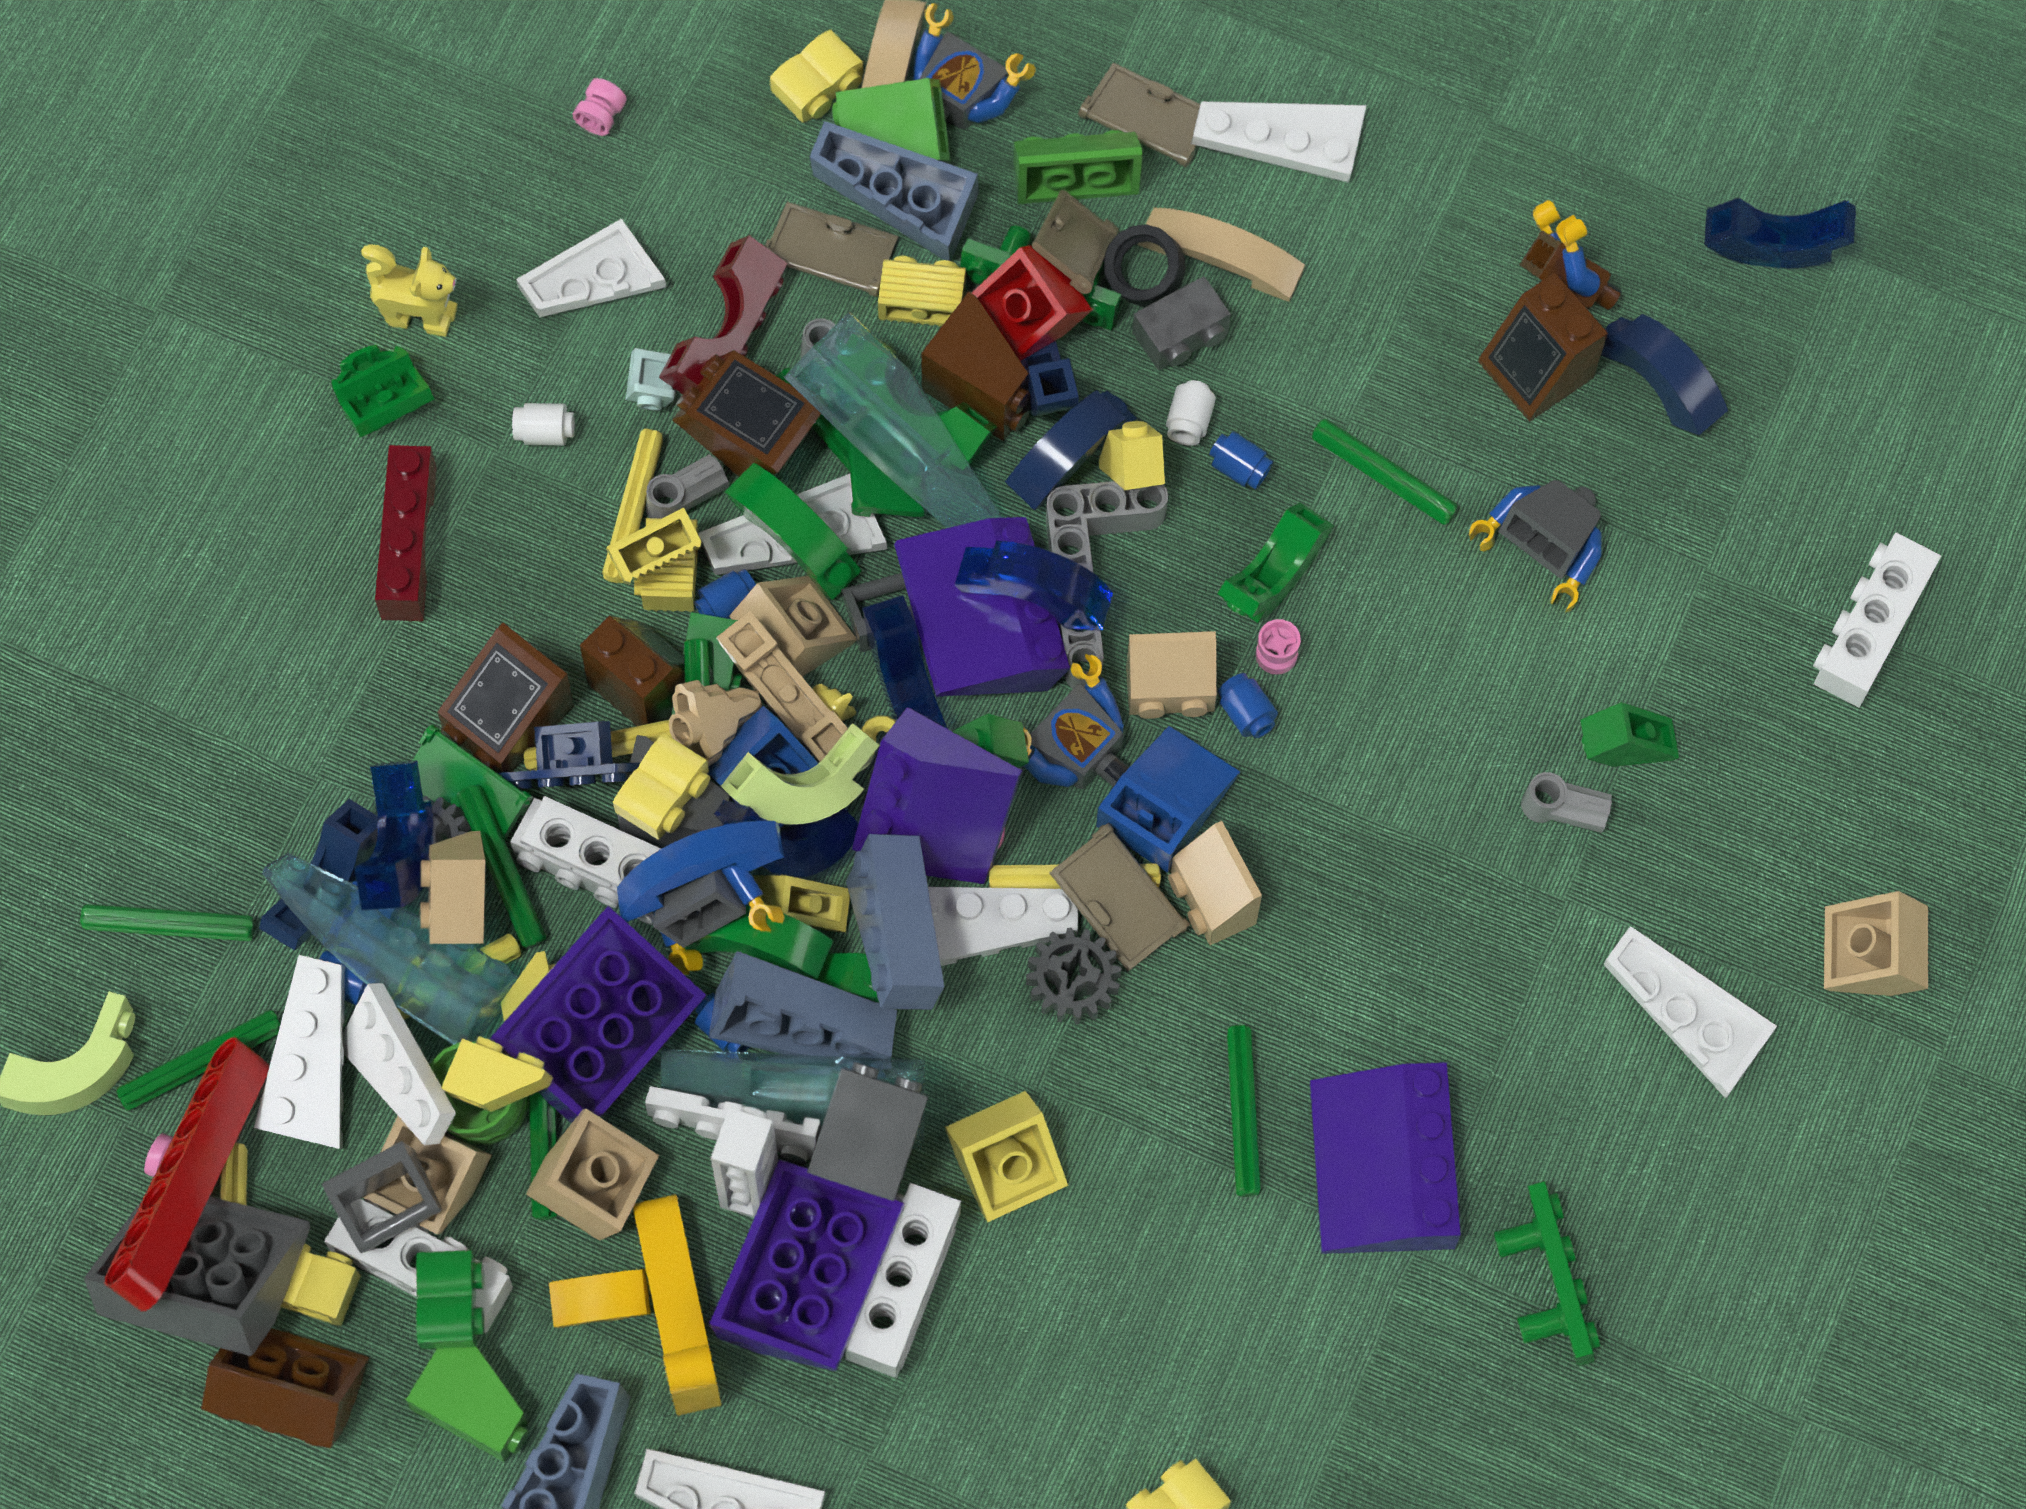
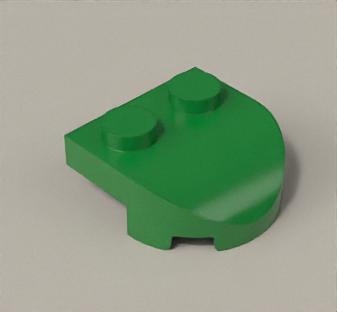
[331,345,434,438]

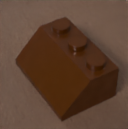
[201,1328,369,1449]

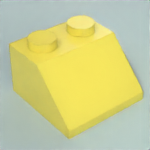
[945,1091,1068,1222]

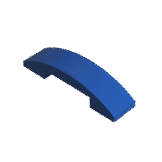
[617,821,784,922]

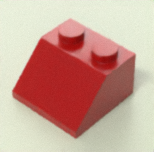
[972,245,1092,361]

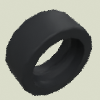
[1104,224,1186,307]

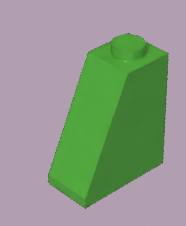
[832,78,950,162]
[406,1347,529,1462]

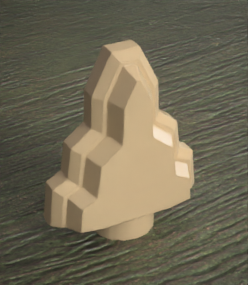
[669,680,762,766]

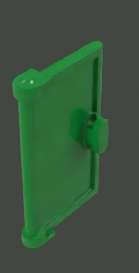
[842,403,925,517]
[396,725,533,841]

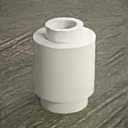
[1166,380,1216,446]
[512,403,575,446]

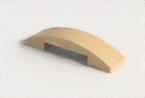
[862,0,926,88]
[1138,208,1305,302]
[716,611,848,763]

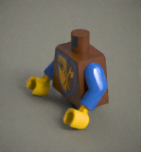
[1519,200,1621,310]

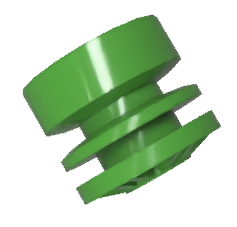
[429,1041,529,1145]

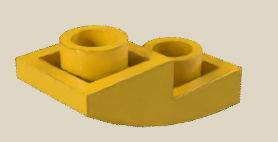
[549,1269,651,1328]

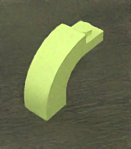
[721,723,880,824]
[0,992,135,1115]

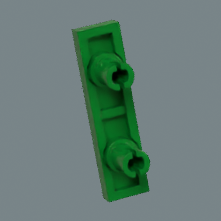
[960,225,1121,331]
[1493,1181,1600,1367]

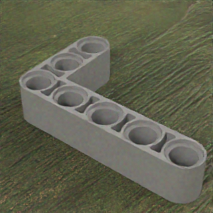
[1046,481,1168,689]

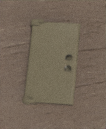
[1078,62,1201,167]
[1032,190,1119,294]
[765,202,899,297]
[1049,823,1190,971]

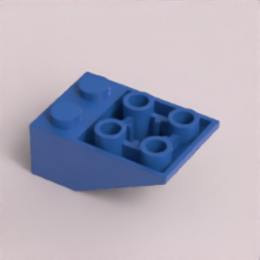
[1096,726,1240,873]

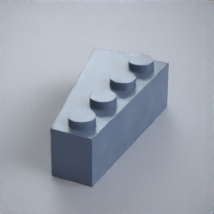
[810,121,979,261]
[846,834,944,1010]
[709,951,897,1076]
[501,1373,631,1509]

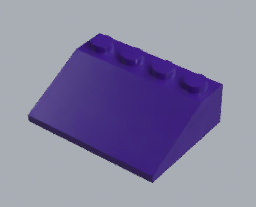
[894,517,1070,697]
[852,707,1022,884]
[489,906,706,1124]
[1309,1062,1461,1254]
[709,1159,905,1371]

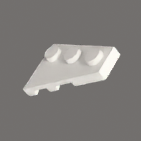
[516,219,666,317]

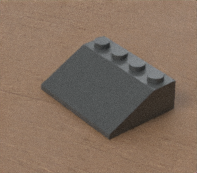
[84,1197,310,1356]

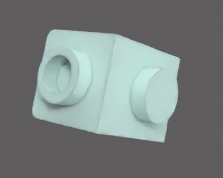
[626,348,675,411]

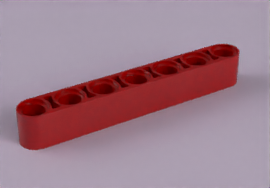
[104,1037,270,1312]

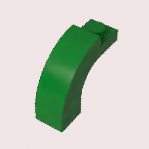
[725,463,862,600]
[1217,503,1334,623]
[685,904,833,980]

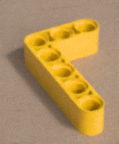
[633,1194,722,1416]

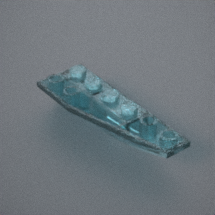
[784,312,1003,528]
[262,853,519,1045]
[661,1049,925,1149]

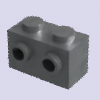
[1132,276,1231,371]

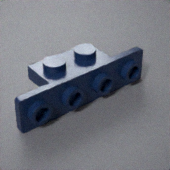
[498,721,641,789]

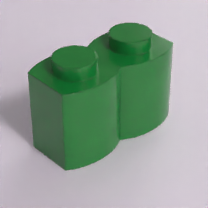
[416,1250,485,1349]

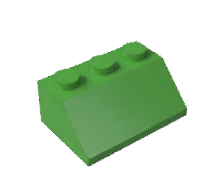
[1013,130,1142,204]

